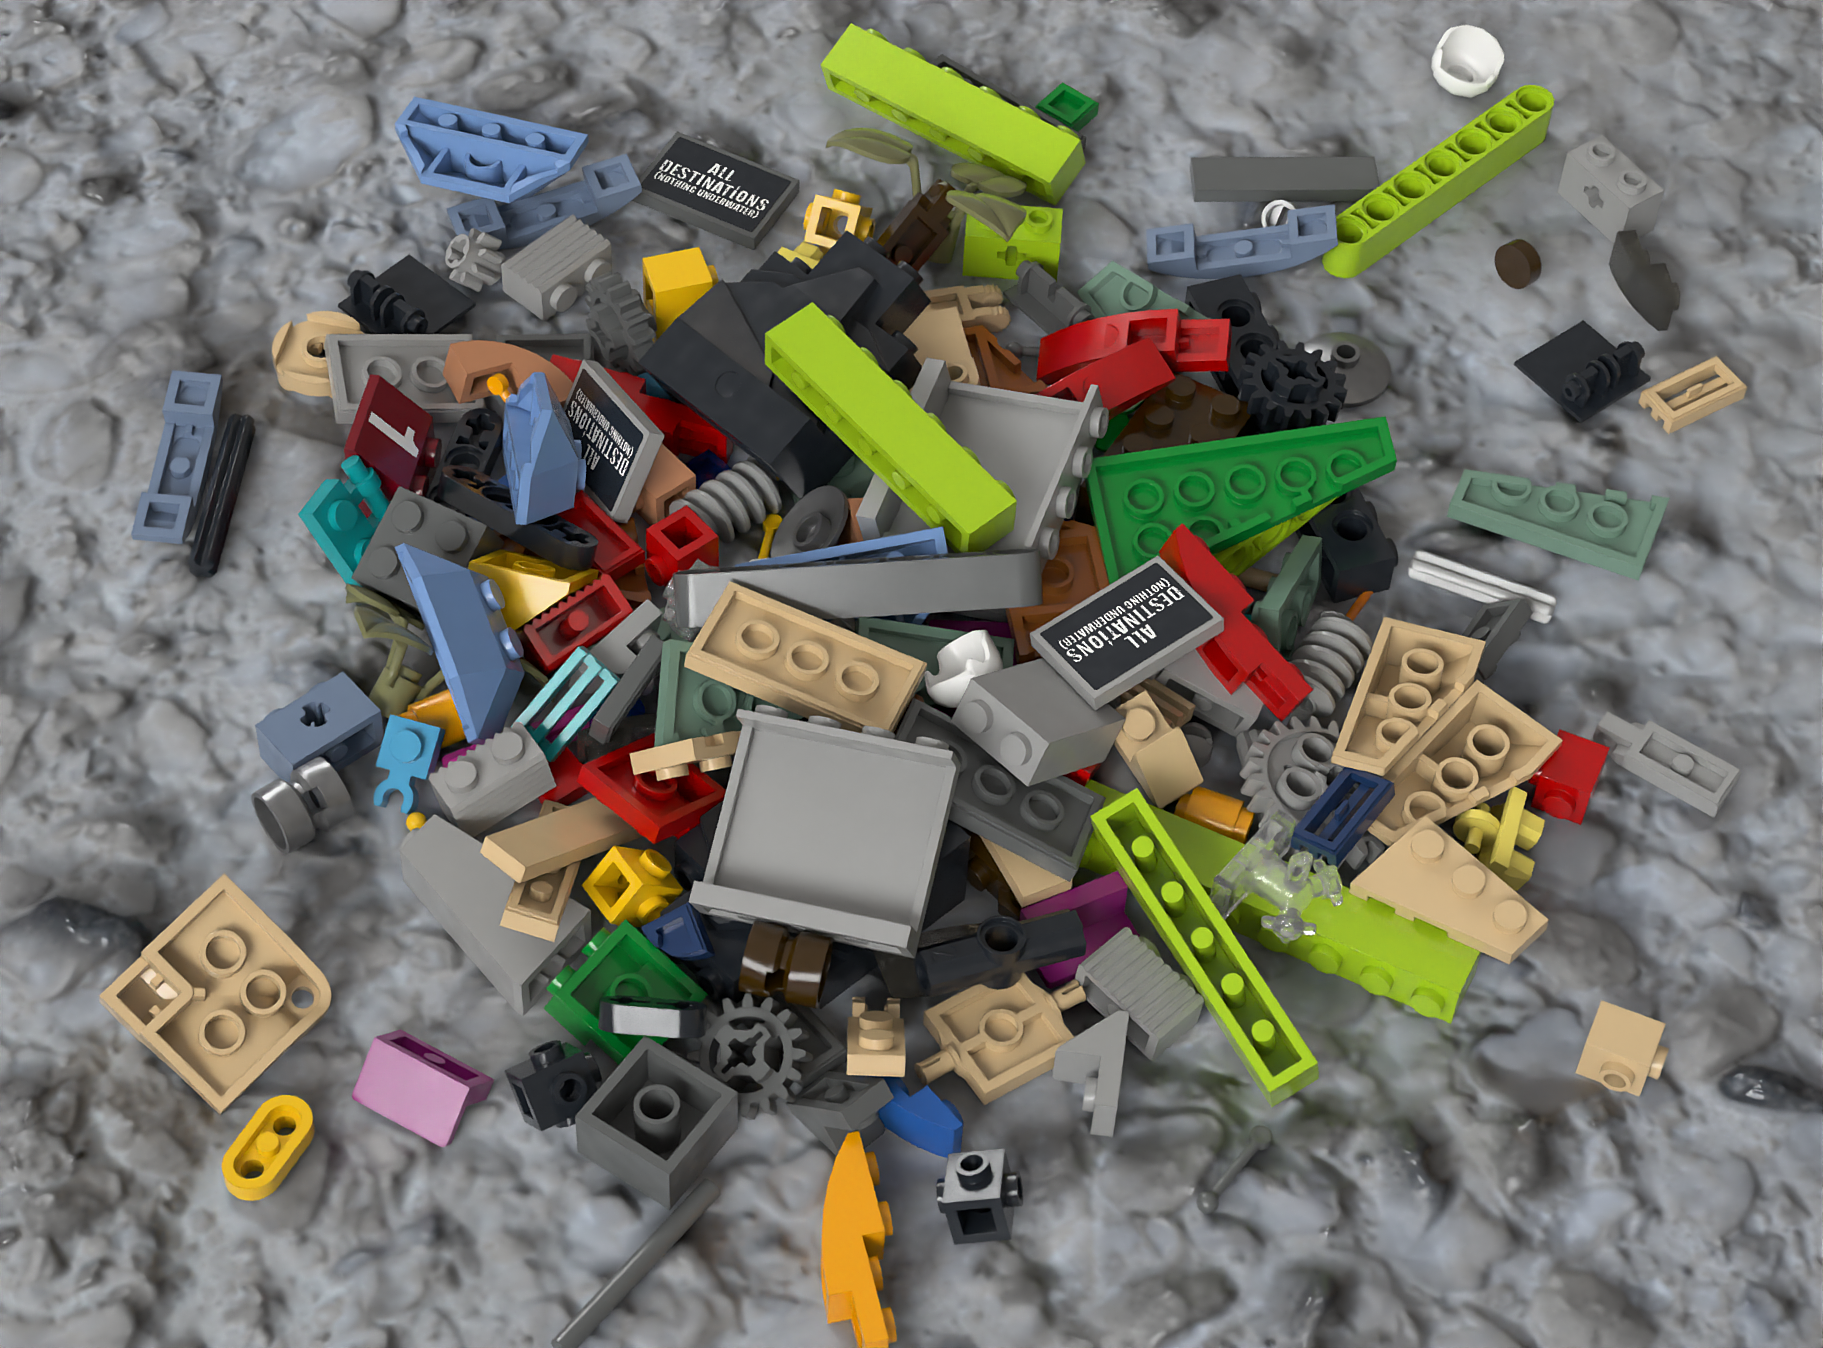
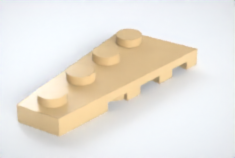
[629,720,799,781]

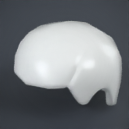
[1431,24,1504,98]
[924,630,1003,708]

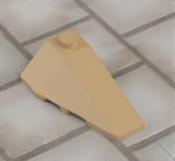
[1331,617,1486,776]
[1367,679,1563,847]

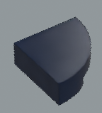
[641,902,715,961]

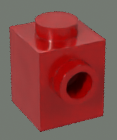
[645,505,719,595]
[1528,729,1610,825]

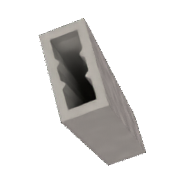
[400,814,592,1016]

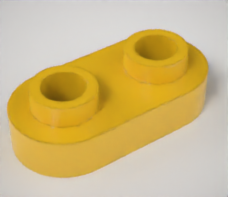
[222,1095,315,1201]

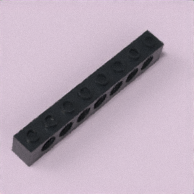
[1185,274,1398,603]

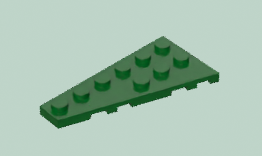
[1084,416,1397,585]

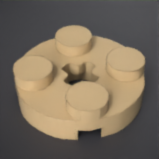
[272,311,364,398]

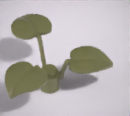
[825,128,1027,264]
[344,583,557,718]

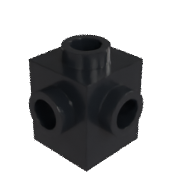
[504,1040,602,1131]
[936,1148,1023,1245]

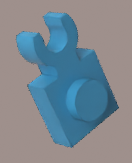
[373,714,446,814]

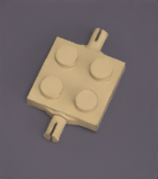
[914,972,1086,1105]

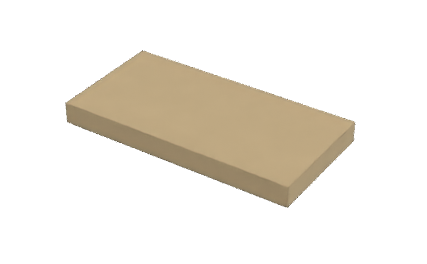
[684,581,927,733]

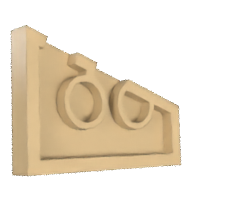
[1349,815,1549,964]

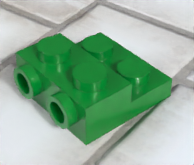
[543,919,708,1065]

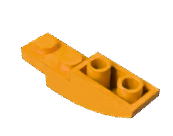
[820,1131,897,1348]

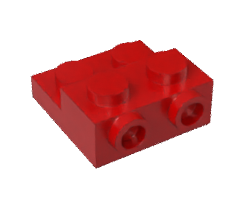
[577,733,726,844]

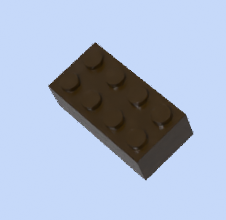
[1075,371,1256,526]

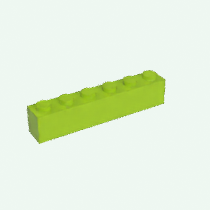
[820,23,1086,206]
[765,302,1017,553]
[1090,788,1319,1108]

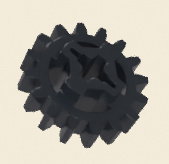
[1237,340,1348,431]

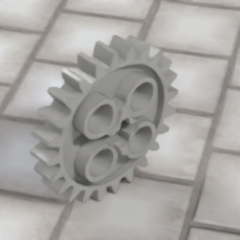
[1239,716,1389,870]

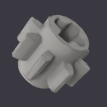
[445,228,506,292]

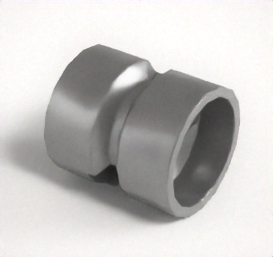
[251,756,354,854]

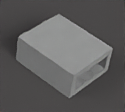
[951,658,1126,787]

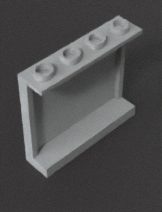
[856,358,1109,573]
[689,705,961,958]

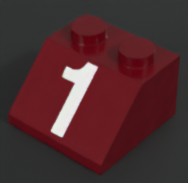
[344,374,442,518]

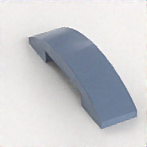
[446,153,642,249]
[1146,204,1338,279]
[131,370,223,544]

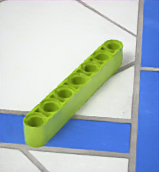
[1322,85,1555,278]

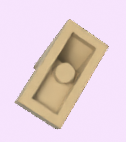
[1113,690,1204,809]

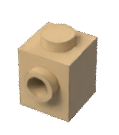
[1575,1000,1669,1097]

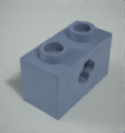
[255,672,384,782]

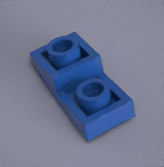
[861,1075,964,1158]

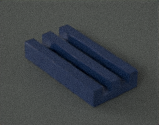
[1289,767,1395,867]

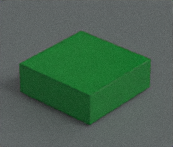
[1035,82,1099,132]

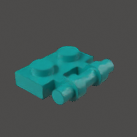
[298,455,391,587]

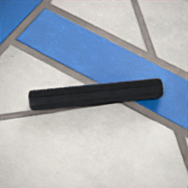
[188,413,256,578]

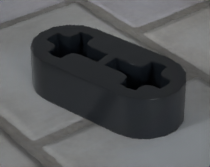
[598,995,707,1039]

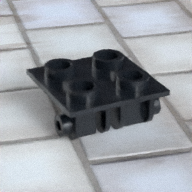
[338,254,476,334]
[1514,320,1651,423]

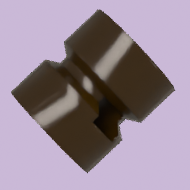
[739,920,834,1009]

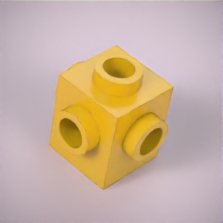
[803,189,876,256]
[581,846,684,928]

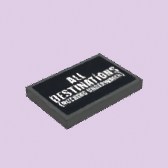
[632,131,800,250]

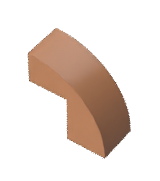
[443,340,573,408]

